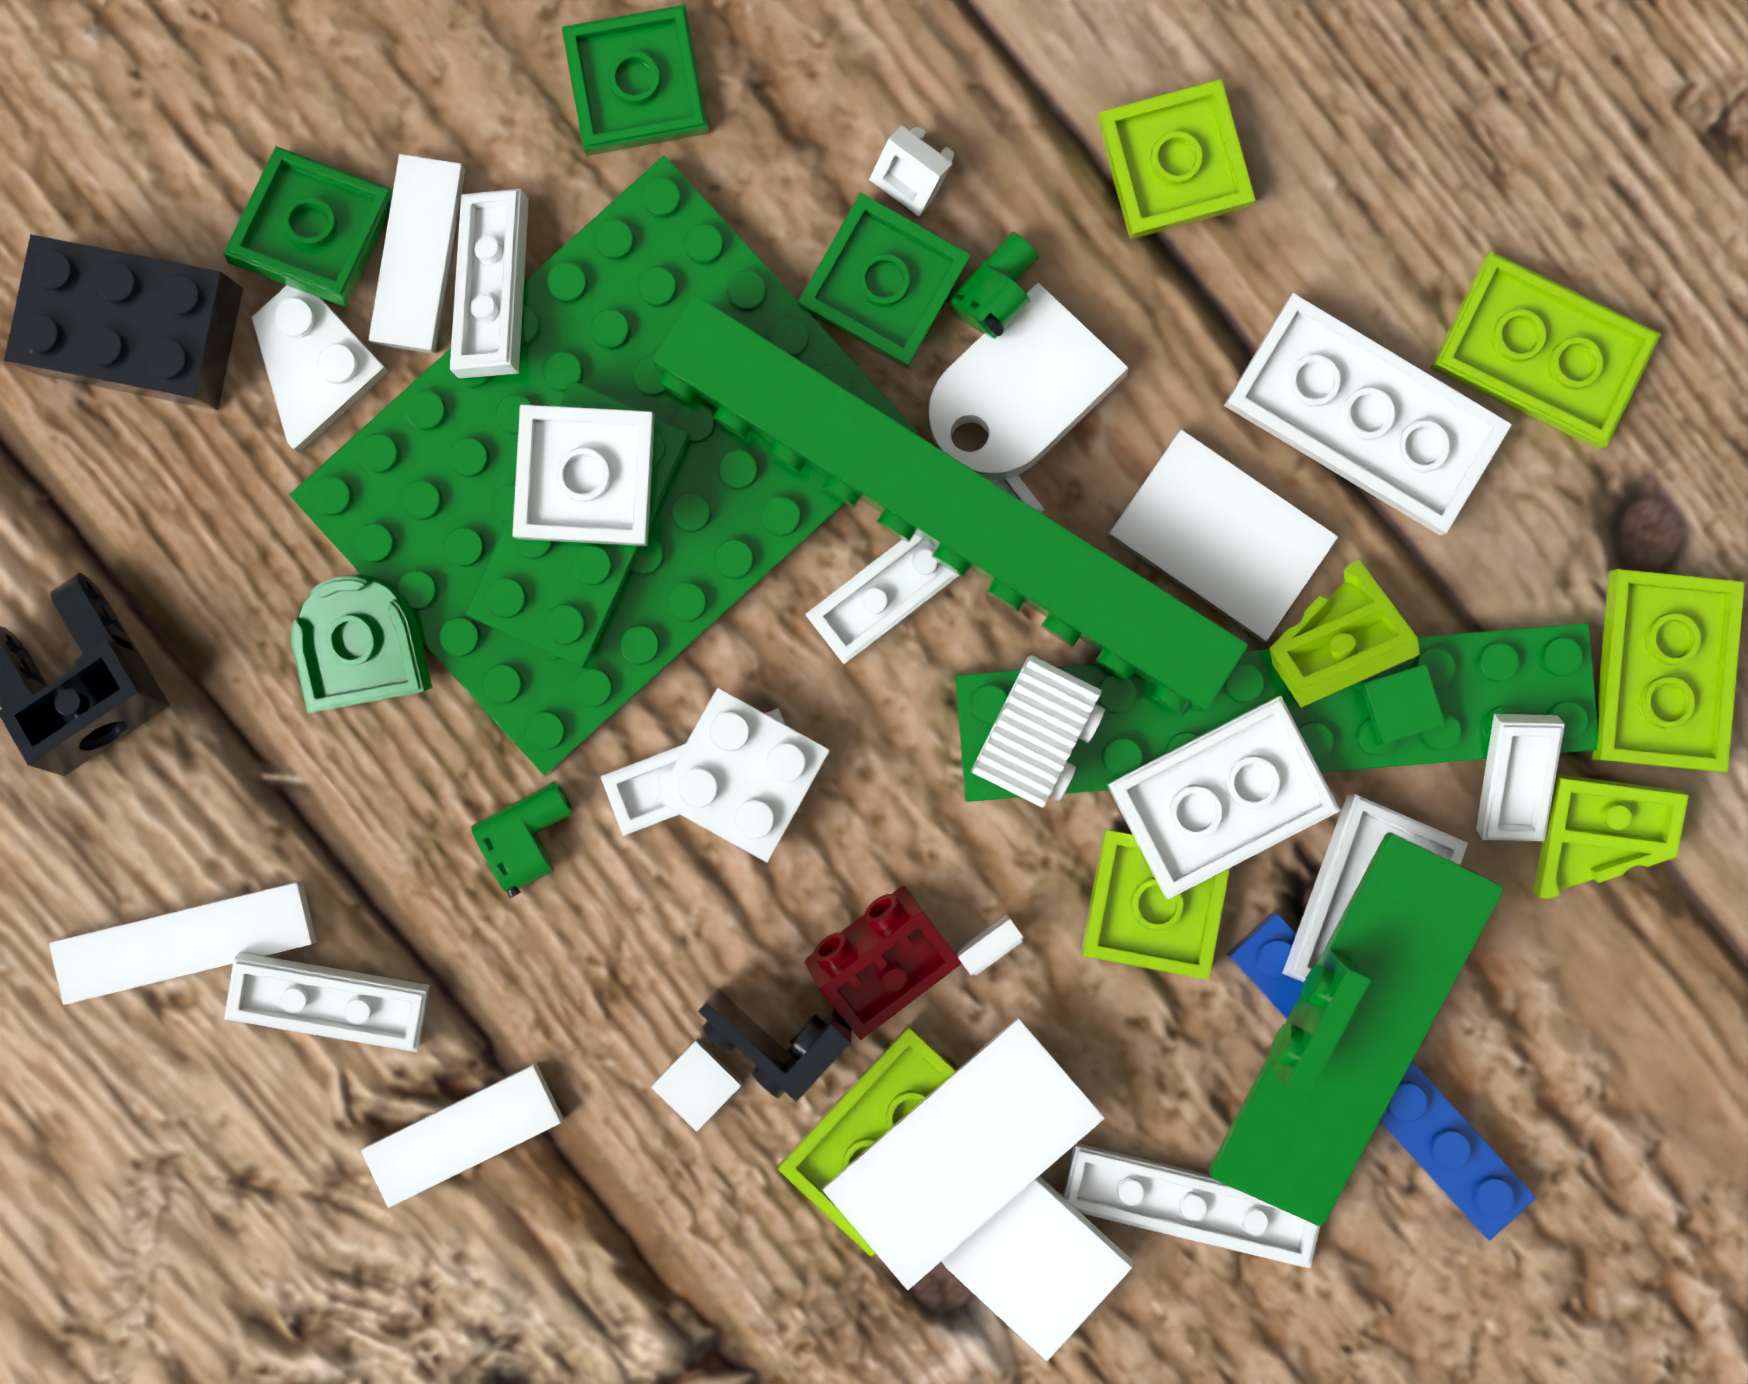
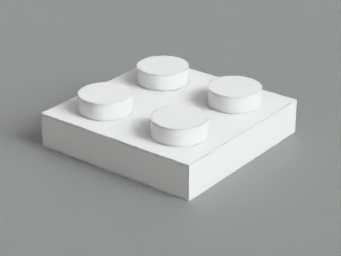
[513,405,655,546]
[655,688,830,862]

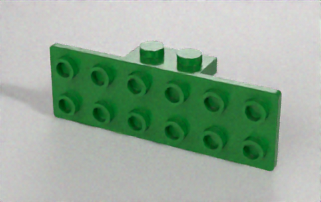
[1209,832,1503,1226]

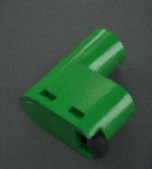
[947,232,1039,339]
[471,780,574,898]

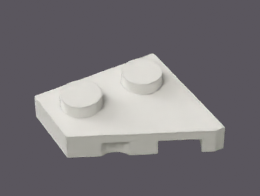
[252,285,389,453]

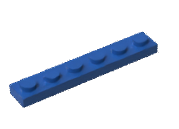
[1227,912,1536,1241]

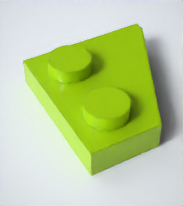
[1269,559,1420,707]
[1533,774,1689,899]

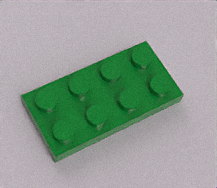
[464,380,691,668]

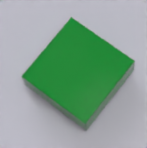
[1359,664,1446,745]

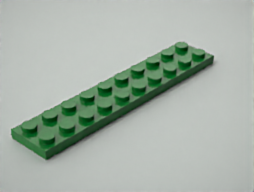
[954,623,1598,802]

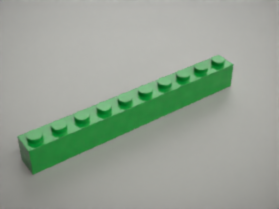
[651,293,1249,716]

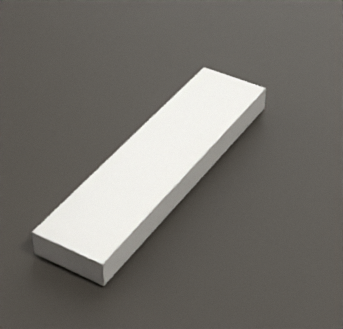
[805,475,1045,665]
[49,881,317,1005]
[1062,1143,1320,1268]

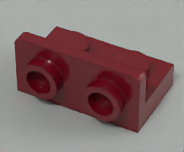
[804,886,962,1040]

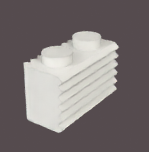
[970,655,1105,808]

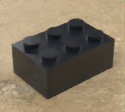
[4,234,243,410]

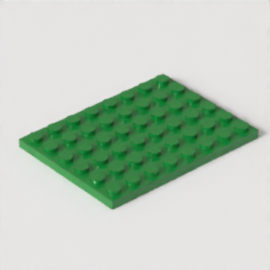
[289,155,920,776]

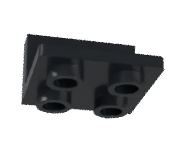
[698,988,852,1102]

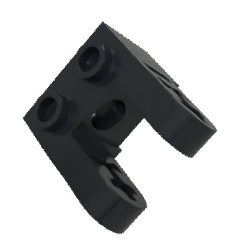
[0,573,171,776]

